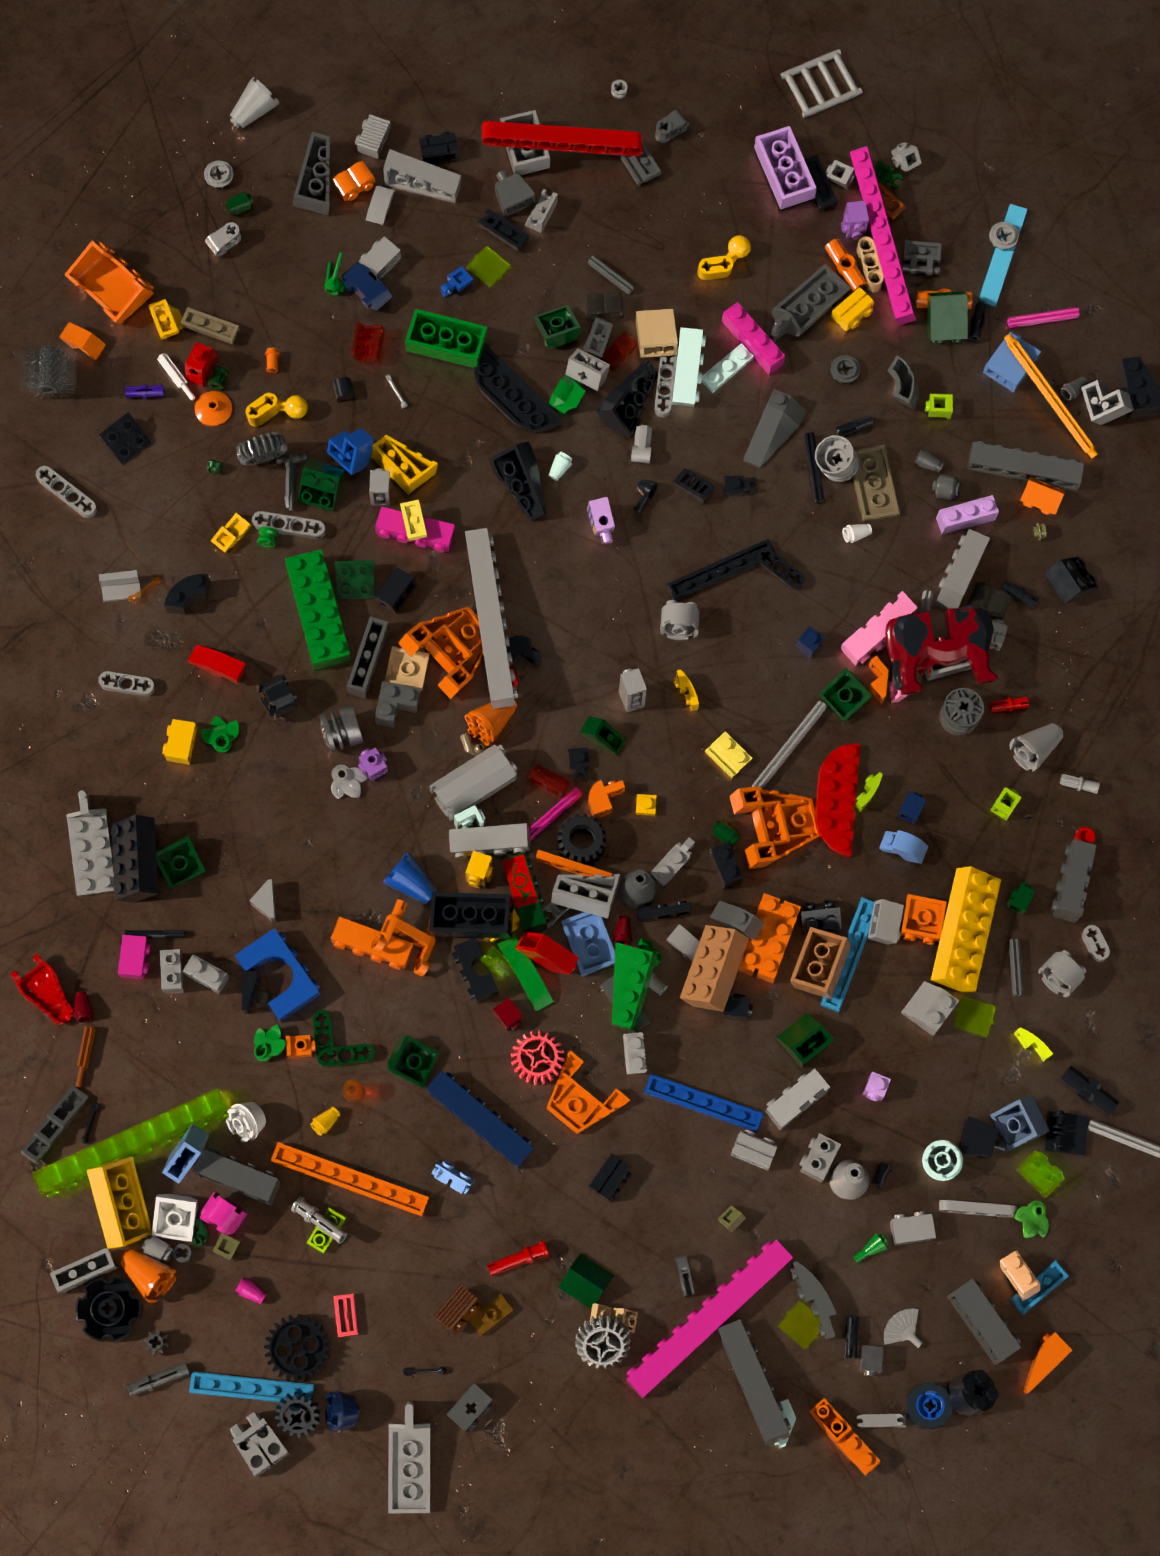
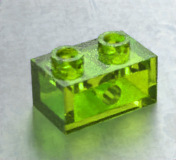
[1016,1150,1065,1198]

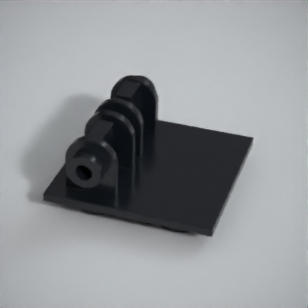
[99,412,151,465]
[1045,1110,1088,1156]

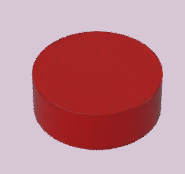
[1075,827,1096,844]

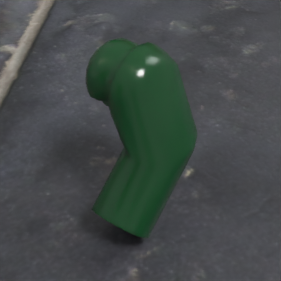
[193,1215,209,1247]

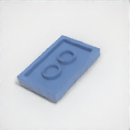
[561,912,615,977]

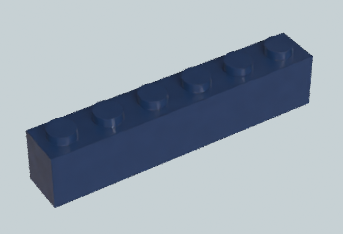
[426,1071,534,1169]

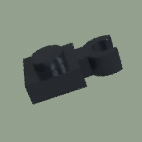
[724,476,757,496]
[568,748,589,783]

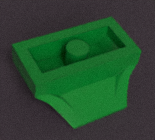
[548,375,586,416]

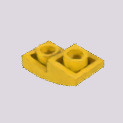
[673,670,699,711]

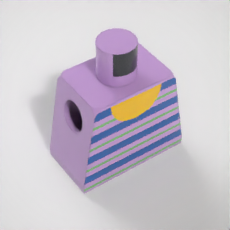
[587,497,615,544]

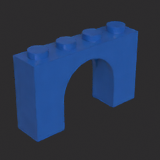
[235,928,321,1022]

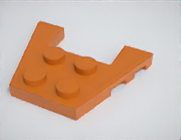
[546,1050,630,1134]

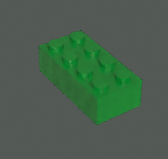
[405,309,488,368]

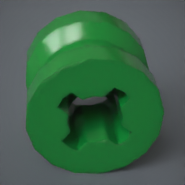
[257,527,278,548]

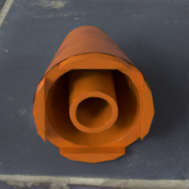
[120,1249,177,1303]

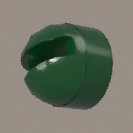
[207,459,223,474]

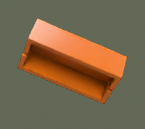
[738,893,801,984]

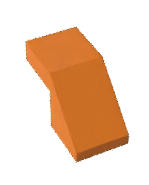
[59,322,106,360]
[868,656,889,703]

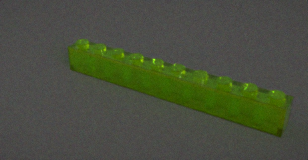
[32,1088,229,1199]

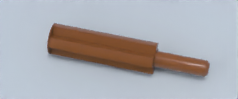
[76,1026,96,1087]

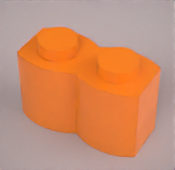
[332,161,375,201]

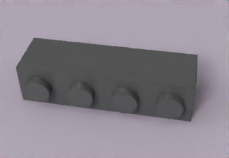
[346,616,389,699]

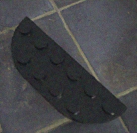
[474,344,563,432]

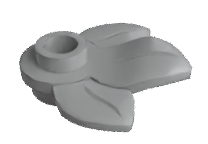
[331,765,368,799]

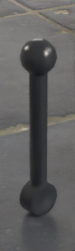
[81,1103,100,1144]
[403,1366,446,1376]

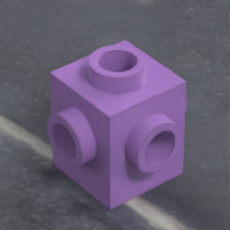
[358,748,388,781]

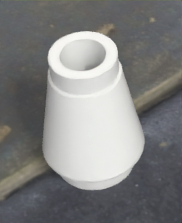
[842,524,872,543]

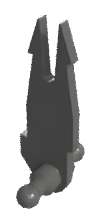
[276,452,309,511]

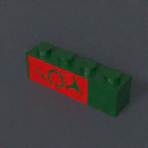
[501,852,550,933]

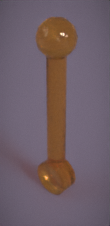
[128,576,161,603]

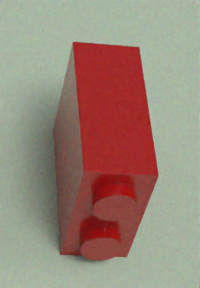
[515,931,579,975]

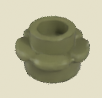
[1033,522,1047,541]

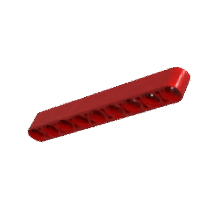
[482,121,643,156]

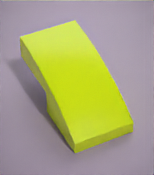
[1014,1028,1053,1062]

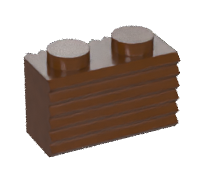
[434,1284,482,1335]

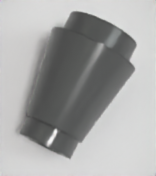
[1061,376,1088,401]
[915,449,944,473]

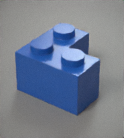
[327,428,374,475]

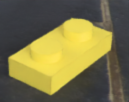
[400,500,427,541]

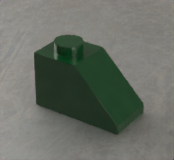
[579,716,627,756]

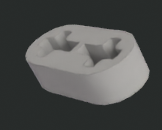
[1082,925,1110,962]

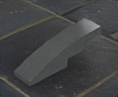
[21,1086,89,1165]

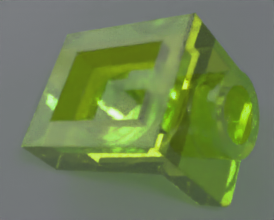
[480,946,508,979]

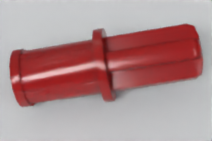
[990,696,1029,712]

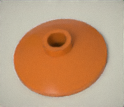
[195,391,232,426]

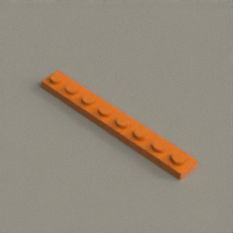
[271,1142,429,1217]

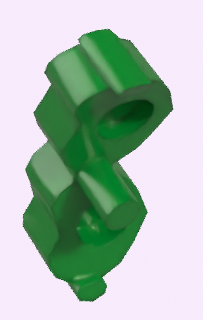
[637,938,662,967]

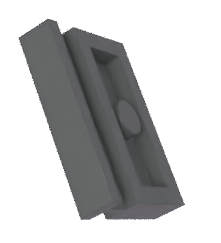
[620,143,661,186]

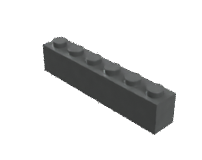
[967,441,1084,491]
[718,1319,791,1447]

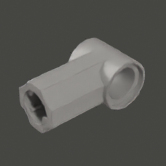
[631,425,652,464]

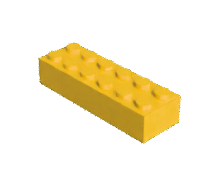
[931,866,1001,993]

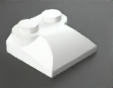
[152,1194,198,1242]

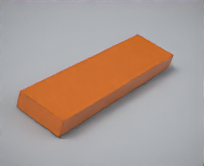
[536,850,613,876]

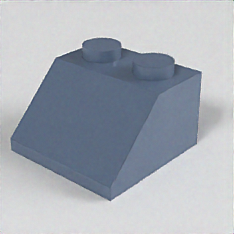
[990,1095,1050,1151]

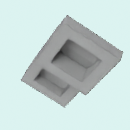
[366,186,395,226]
[666,924,700,963]

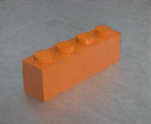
[331,917,414,970]

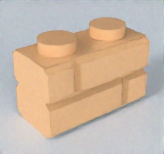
[1000,1251,1040,1301]

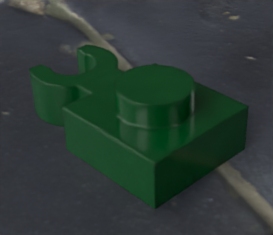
[874,161,904,190]

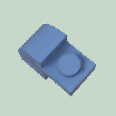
[879,830,929,864]

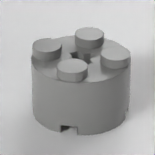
[660,600,700,640]
[1038,950,1086,997]

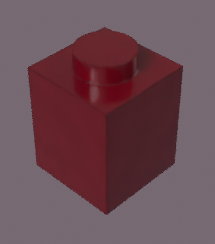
[493,997,523,1031]

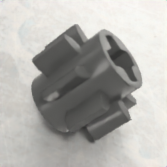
[143,1330,170,1356]

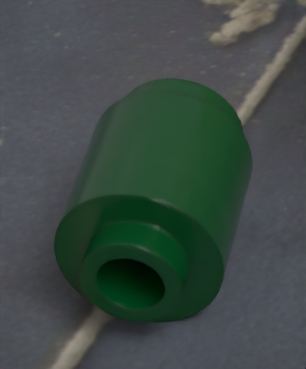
[225,191,254,215]
[711,819,741,847]

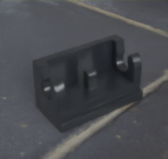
[375,567,417,615]

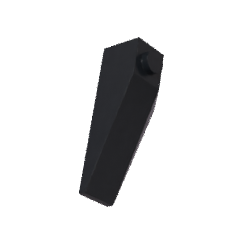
[596,359,658,438]
[489,441,547,521]

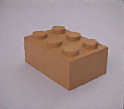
[790,927,851,999]

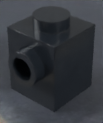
[723,994,753,1021]

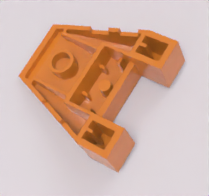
[398,606,483,699]
[729,786,819,870]

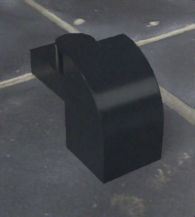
[506,635,542,668]

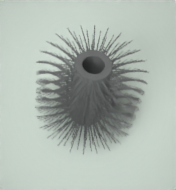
[19,340,78,399]

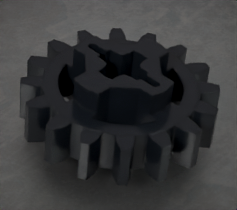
[275,1391,320,1438]

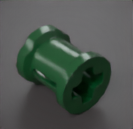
[207,366,229,390]

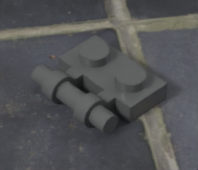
[902,240,941,276]

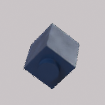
[796,626,825,659]
[897,791,926,825]

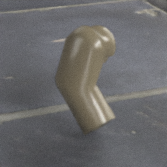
[460,733,485,756]

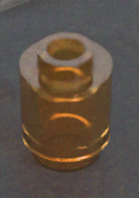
[342,1080,364,1103]

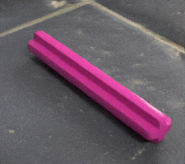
[1007,307,1080,328]
[529,787,582,842]

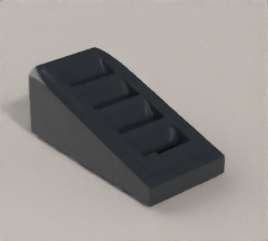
[673,468,715,505]
[241,971,260,1014]

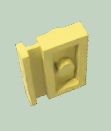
[705,731,752,778]

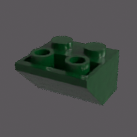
[297,459,345,511]
[776,1013,834,1068]

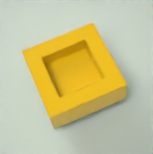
[636,794,657,816]

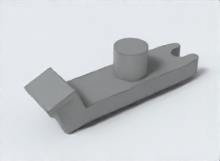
[856,1414,906,1428]

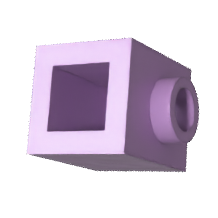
[863,1072,891,1101]

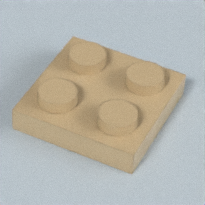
[384,646,430,691]

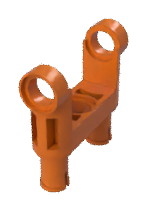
[371,899,436,977]

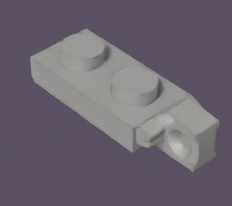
[650,837,695,887]

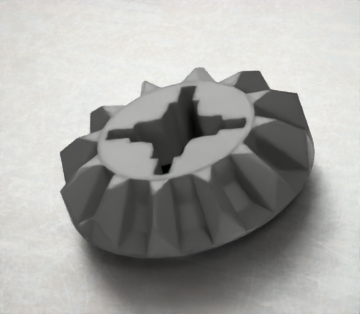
[830,355,860,384]

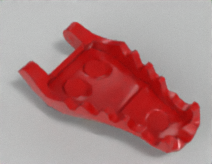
[10,953,74,1025]

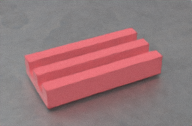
[334,1293,359,1338]

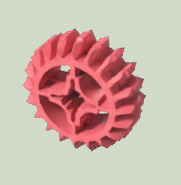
[511,1031,565,1085]

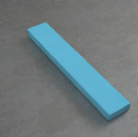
[978,204,1027,307]

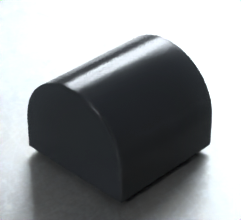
[332,377,355,402]

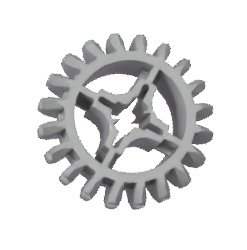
[575,1314,631,1369]

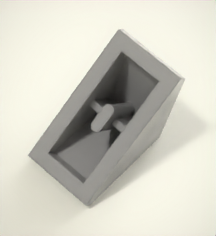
[249,879,276,922]

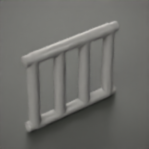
[780,49,863,118]

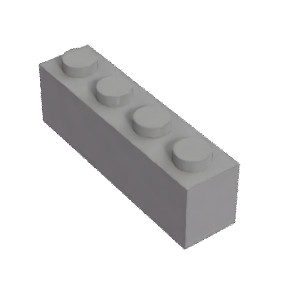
[449,823,530,859]

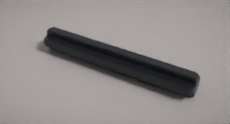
[805,432,825,504]

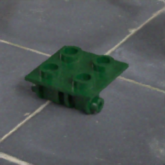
[335,560,375,599]

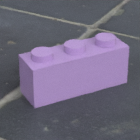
[936,495,999,535]

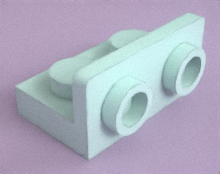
[454,805,486,829]

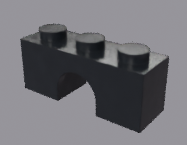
[452,938,499,1004]

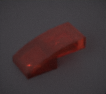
[599,331,638,371]

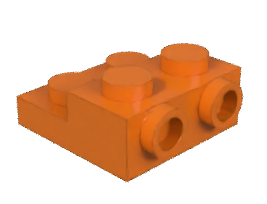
[900,894,947,945]

